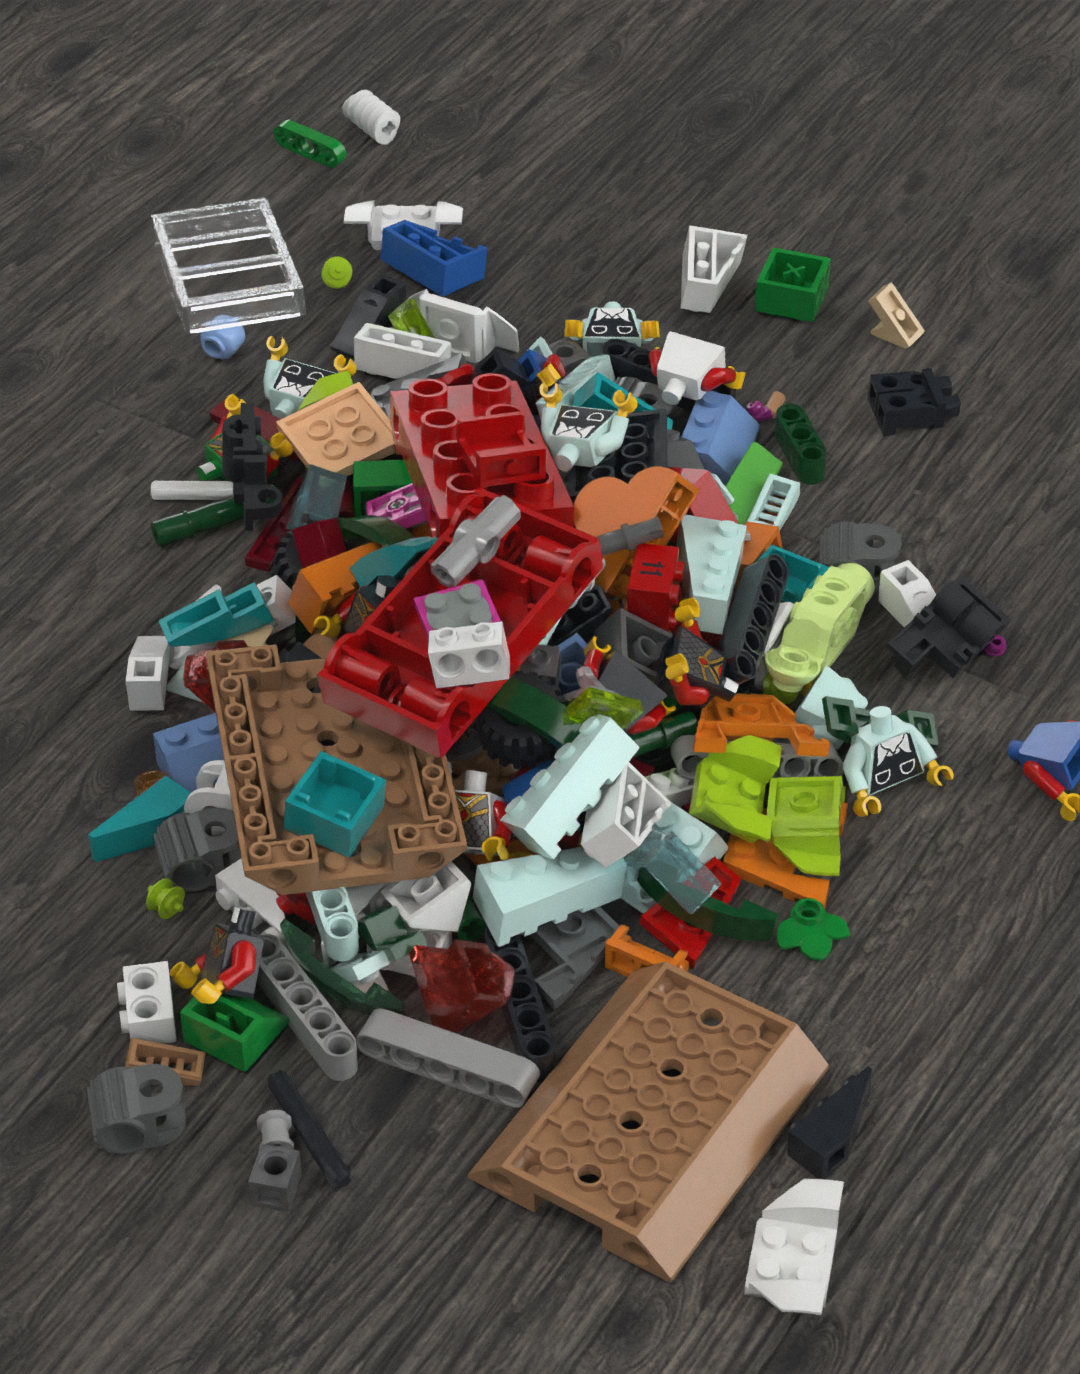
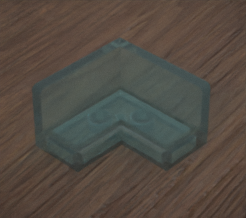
[286,464,347,530]
[623,831,722,914]

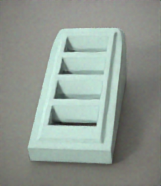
[748,474,800,531]

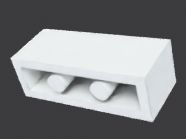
[354,323,451,380]

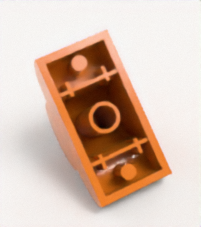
[574,466,700,599]

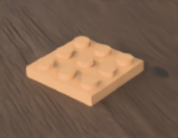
[276,382,396,488]

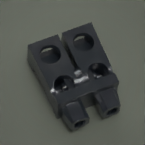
[867,368,961,436]

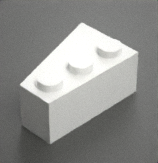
[681,225,748,313]
[581,762,672,868]

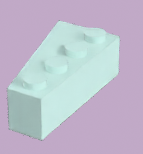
[676,514,747,635]
[500,714,640,859]
[473,847,627,947]

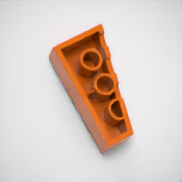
[288,541,383,634]

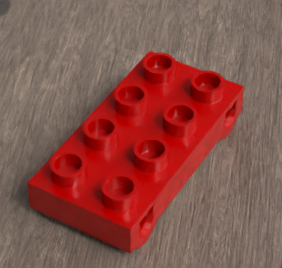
[390,373,574,538]
[317,489,603,759]

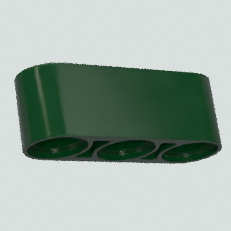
[775,403,826,485]

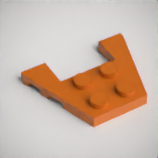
[693,693,830,757]
[723,802,848,909]

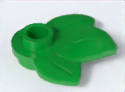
[777,898,850,961]

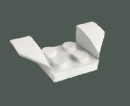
[344,201,463,250]
[407,289,519,363]
[744,1179,844,1315]

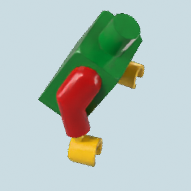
[197,394,293,481]

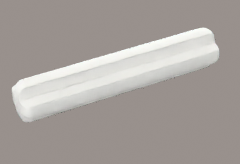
[151,481,234,500]

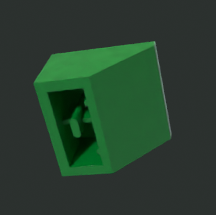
[180,993,289,1072]

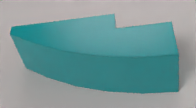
[350,537,439,587]
[158,582,274,647]

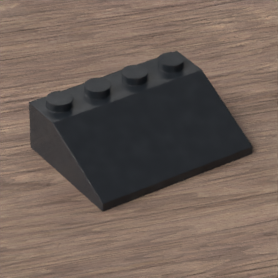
[568,409,668,528]

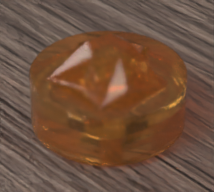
[134,771,168,796]

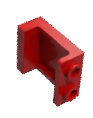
[457,411,546,488]

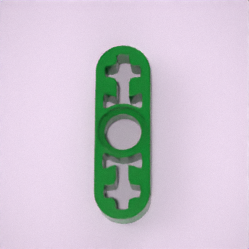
[273,120,347,168]

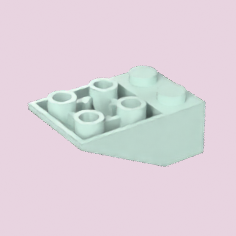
[621,801,729,914]

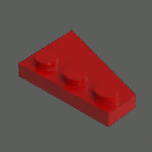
[640,856,741,969]

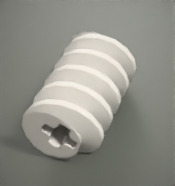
[342,90,400,145]

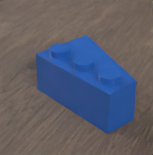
[380,220,488,296]

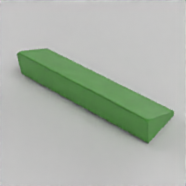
[725,442,783,525]

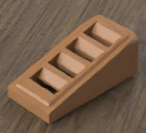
[124,1038,206,1086]

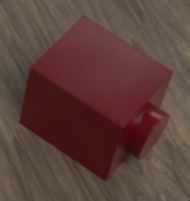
[292,517,347,568]

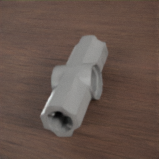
[431,495,521,588]

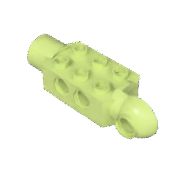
[765,563,875,692]

